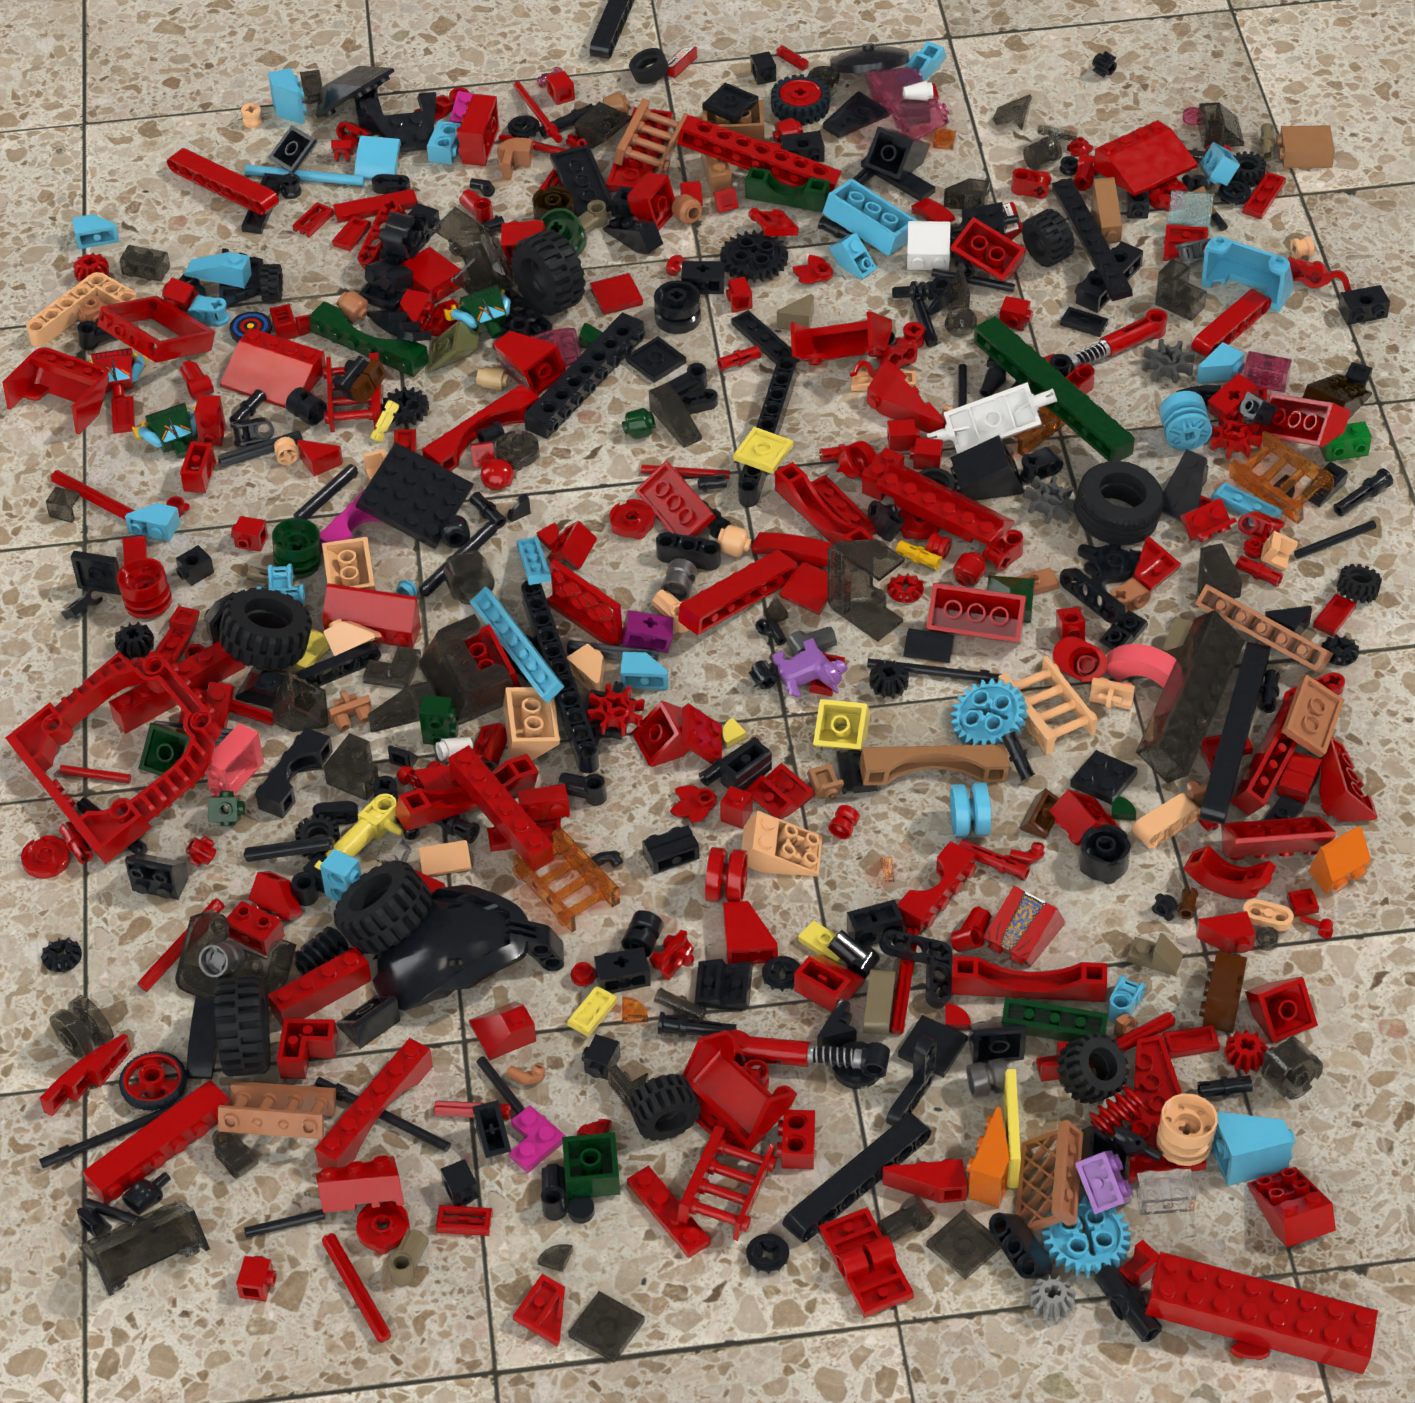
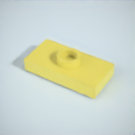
[798,920,843,964]
[567,986,618,1037]

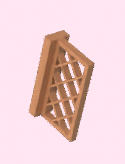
[1016,1119,1083,1232]

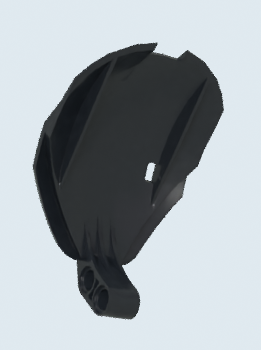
[372,885,564,1011]

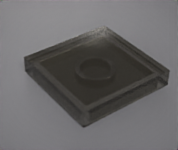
[926,1209,1001,1280]

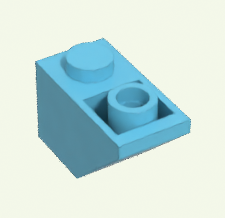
[829,232,877,279]
[125,503,180,542]

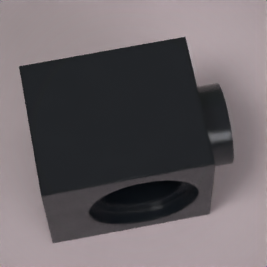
[750,51,776,85]
[611,186,634,219]
[1126,190,1149,218]
[176,545,214,586]
[440,1159,479,1206]

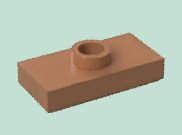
[1017,567,1060,596]

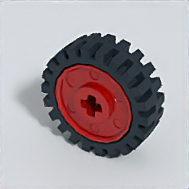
[771,74,830,126]

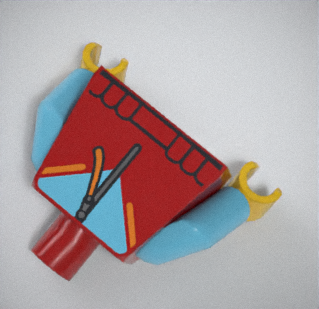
[90,348,148,398]

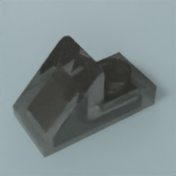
[992,94,1032,130]
[607,1065,649,1111]

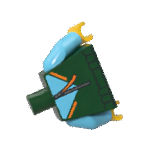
[444,285,511,339]
[132,402,197,458]

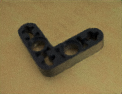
[879,930,953,1009]
[886,1035,937,1126]

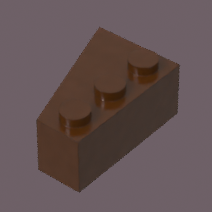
[1199,952,1247,1033]

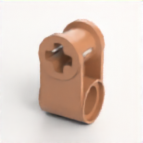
[1110,578,1151,612]

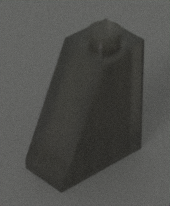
[1196,543,1243,607]

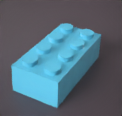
[822,178,918,256]

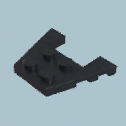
[360,92,436,152]

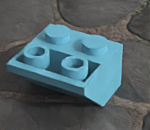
[268,68,307,124]

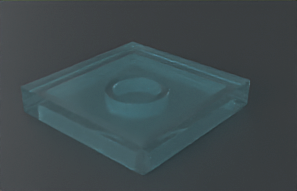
[1168,190,1214,236]

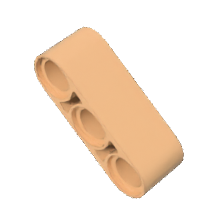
[1132,793,1201,849]

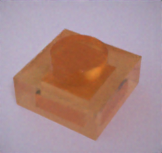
[933,129,956,150]

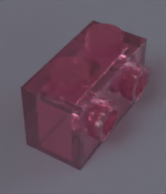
[1243,351,1292,393]

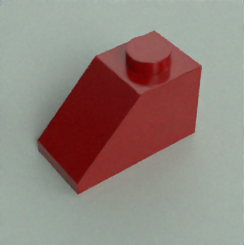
[1196,911,1256,954]

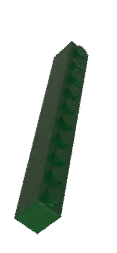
[974,316,1135,461]

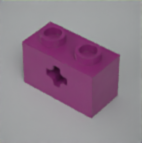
[622,610,673,653]

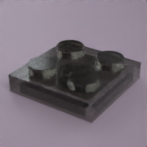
[568,1291,645,1363]

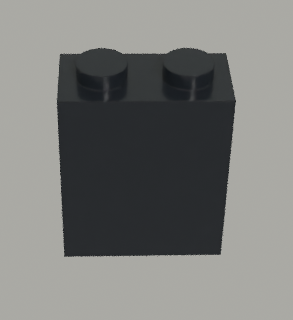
[864,126,930,180]
[950,435,1025,501]

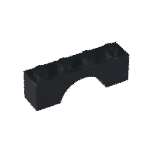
[255,727,333,818]

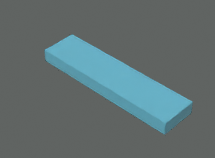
[516,537,552,585]

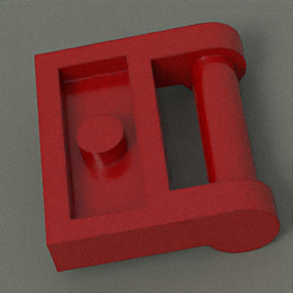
[748,208,799,236]

